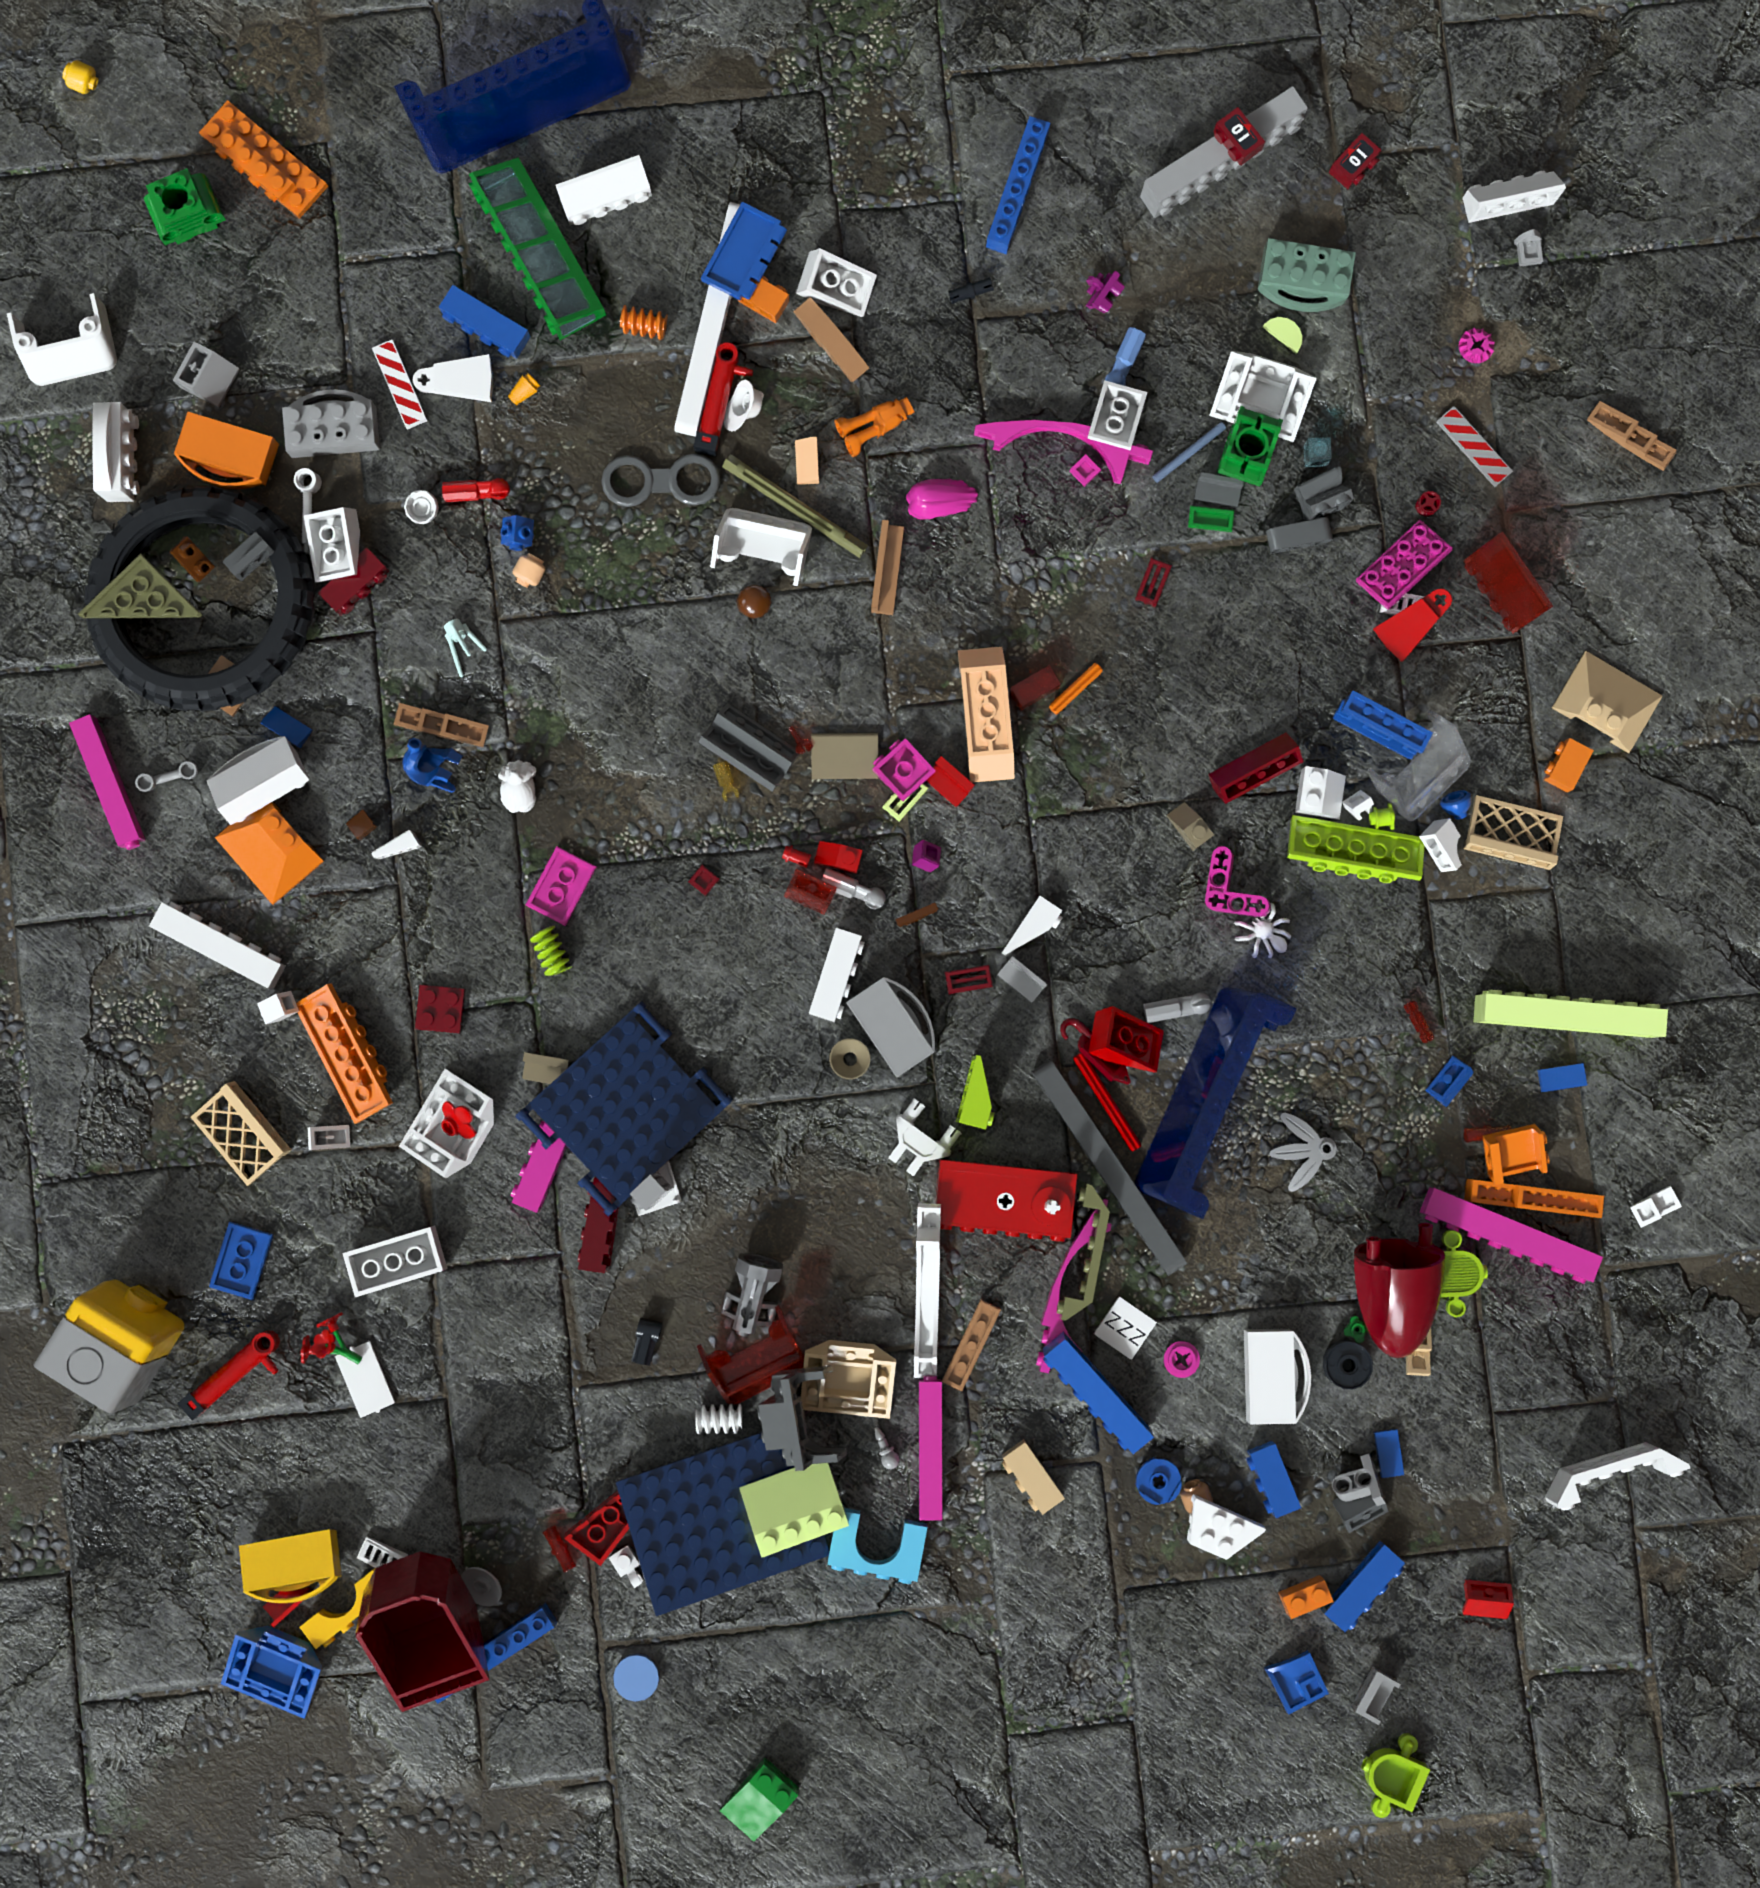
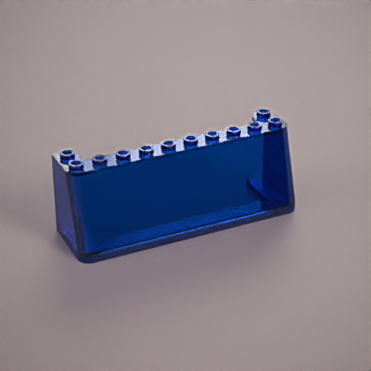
[394,0,631,174]
[1134,987,1297,1219]

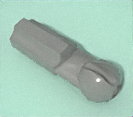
[819,868,886,909]
[1143,992,1211,1023]

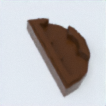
[895,903,938,928]

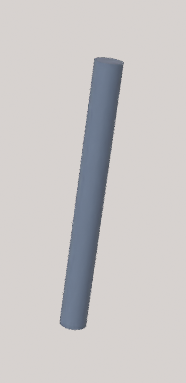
[1152,422,1226,483]

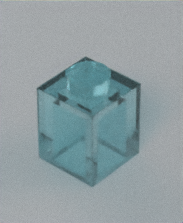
[1304,437,1332,467]

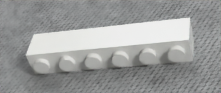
[149,901,286,989]

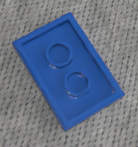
[209,1221,274,1300]

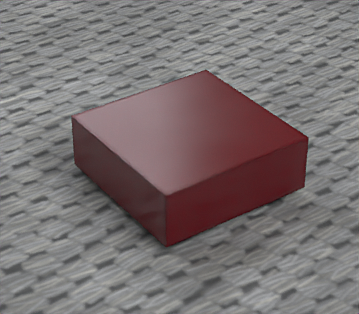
[688,865,720,896]

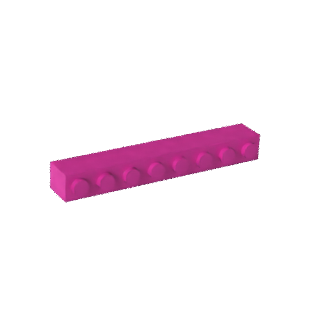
[1420,1187,1603,1284]

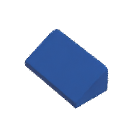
[260,706,313,748]
[1425,1056,1473,1107]

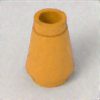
[508,373,540,405]

